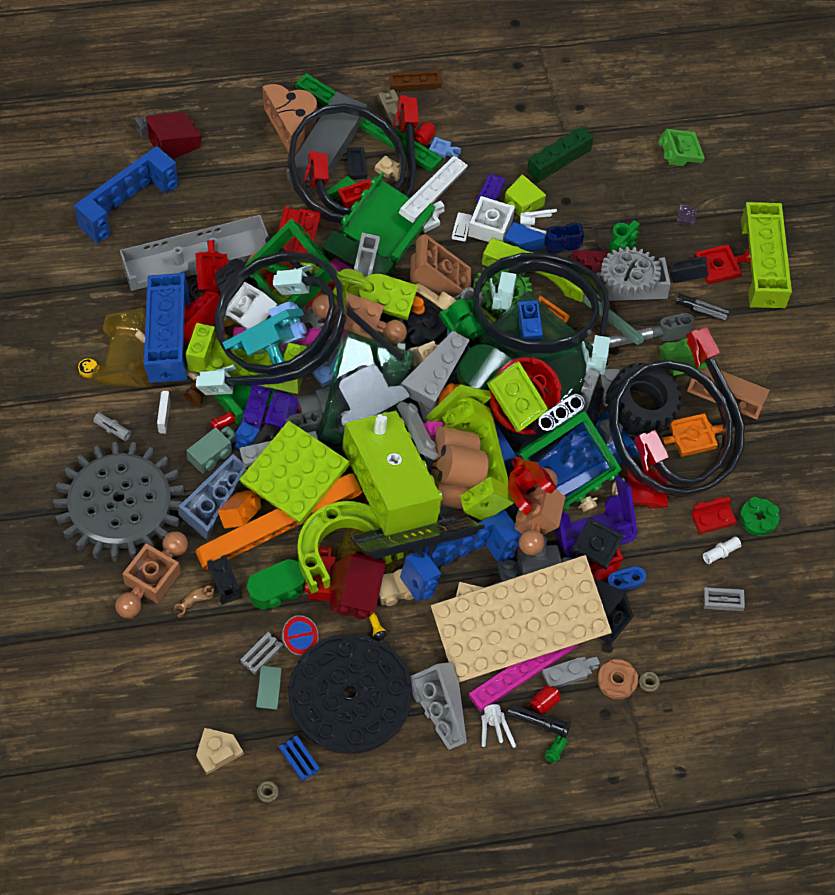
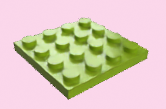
[239,421,350,524]

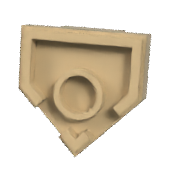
[196,728,244,775]

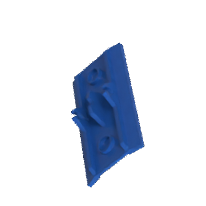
[538,411,640,496]

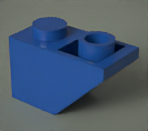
[504,222,546,252]
[519,300,543,341]

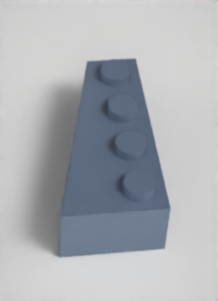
[178,454,247,540]

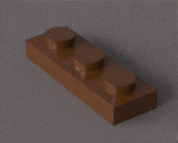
[389,70,442,90]

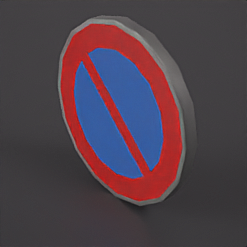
[281,615,319,656]

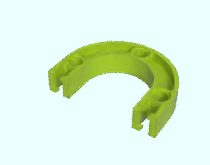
[298,501,404,594]

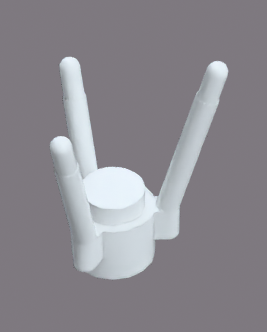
[520,209,560,239]
[481,704,516,748]

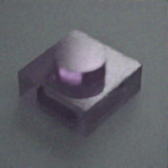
[676,205,697,226]

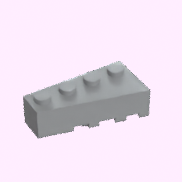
[593,257,671,301]
[401,331,469,409]

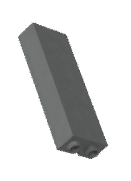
[286,92,367,194]

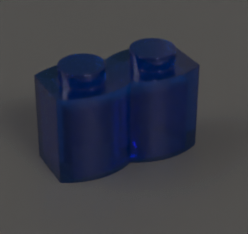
[545,223,585,253]

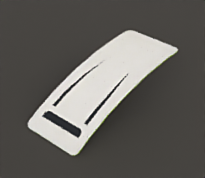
[452,213,472,241]

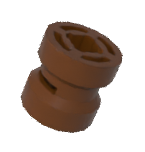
[183,379,206,406]

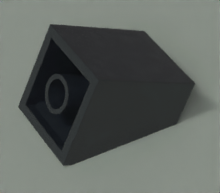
[593,577,634,645]

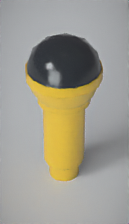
[369,613,386,641]

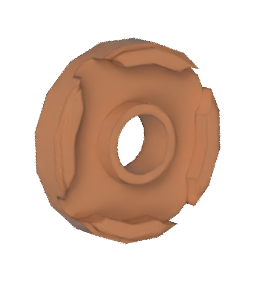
[597,659,638,699]

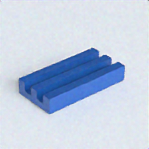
[279,735,320,782]

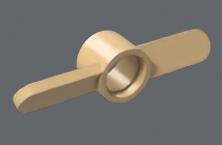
[416,284,457,310]

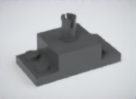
[498,536,575,582]

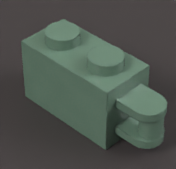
[186,426,236,474]

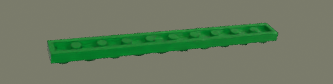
[296,73,442,173]

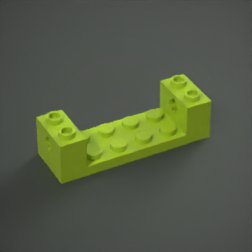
[741,202,792,308]
[186,323,307,394]
[442,397,514,521]

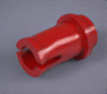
[210,411,236,431]

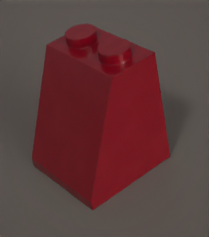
[145,112,202,160]
[330,552,386,620]

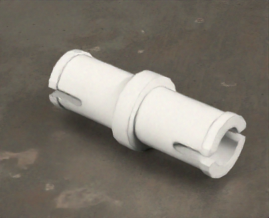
[703,536,741,564]

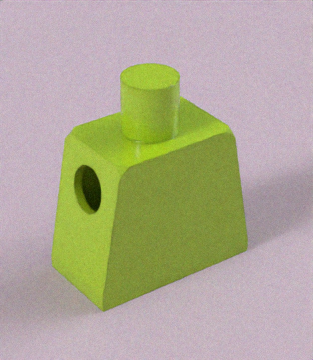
[504,175,546,217]

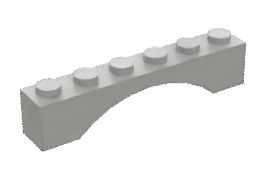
[343,232,380,344]

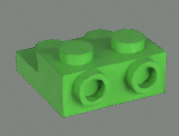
[659,129,705,166]
[659,338,707,376]

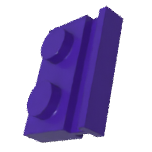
[264,390,298,430]

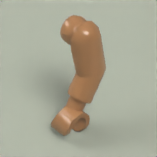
[173,585,214,618]

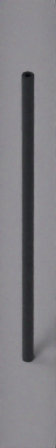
[265,236,405,362]

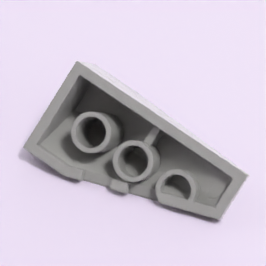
[410,662,467,750]

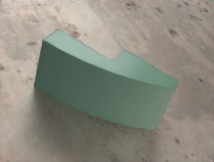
[256,665,281,709]

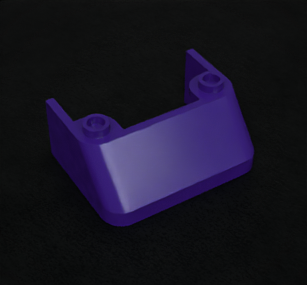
[554,476,637,558]

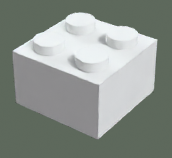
[468,196,515,242]
[225,282,277,330]

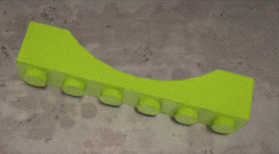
[482,238,585,302]

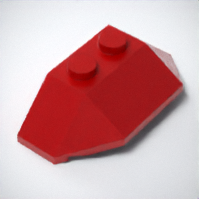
[184,290,220,347]

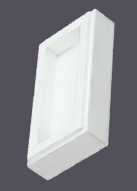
[157,391,170,434]

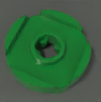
[740,497,780,536]

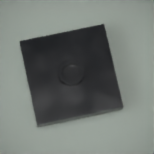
[571,517,624,570]

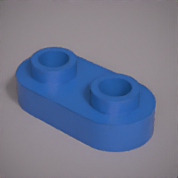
[607,566,646,591]

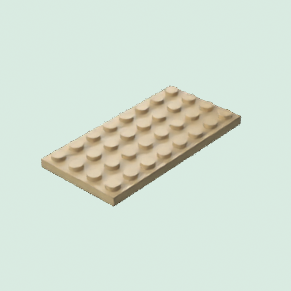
[431,555,612,683]

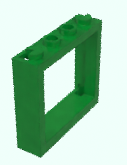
[245,219,338,309]
[517,411,622,511]

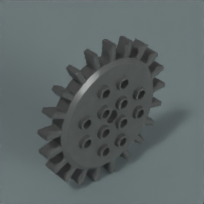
[53,442,184,562]

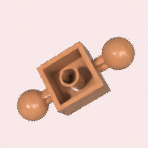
[312,293,407,347]
[514,468,565,556]
[115,531,188,618]

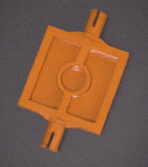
[662,413,723,457]

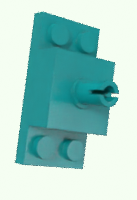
[223,308,304,364]

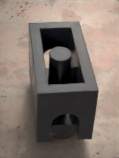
[207,555,241,605]

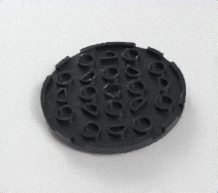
[288,634,412,754]

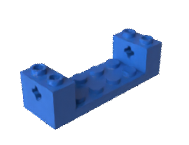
[74,146,179,244]
[144,273,190,383]
[400,510,521,602]

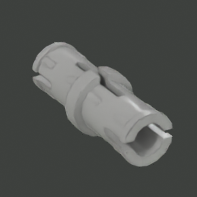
[93,412,131,441]

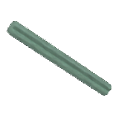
[583,295,644,345]

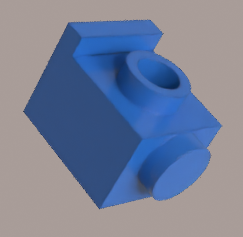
[234,422,261,450]

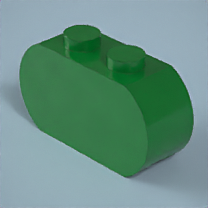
[247,559,305,610]

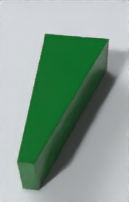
[326,176,356,200]

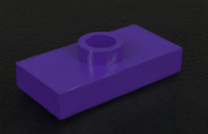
[476,173,506,203]

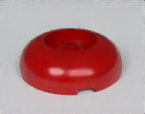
[490,357,562,434]

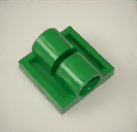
[608,220,640,254]
[439,298,485,340]

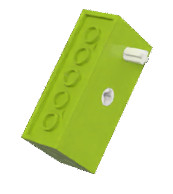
[342,411,443,536]

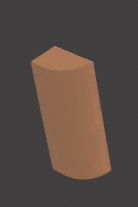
[687,368,770,419]

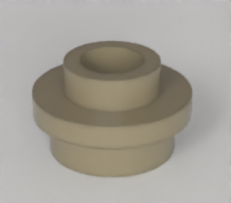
[639,672,660,692]
[257,781,279,803]

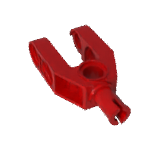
[508,457,557,515]

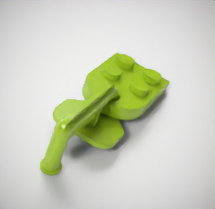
[311,265,418,320]

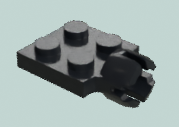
[404,300,447,349]

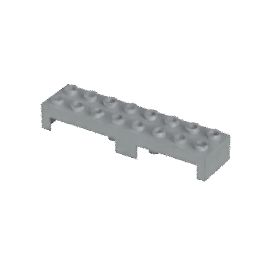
[120,215,268,291]

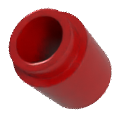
[413,122,436,147]
[530,685,561,714]

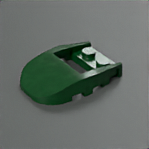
[457,344,512,413]

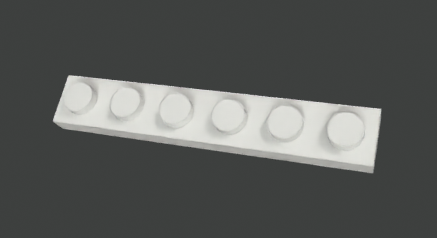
[399,156,468,223]

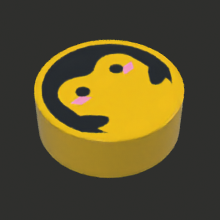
[78,359,98,378]

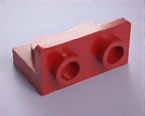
[691,497,737,535]

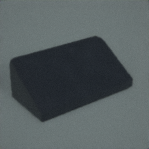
[670,256,708,283]

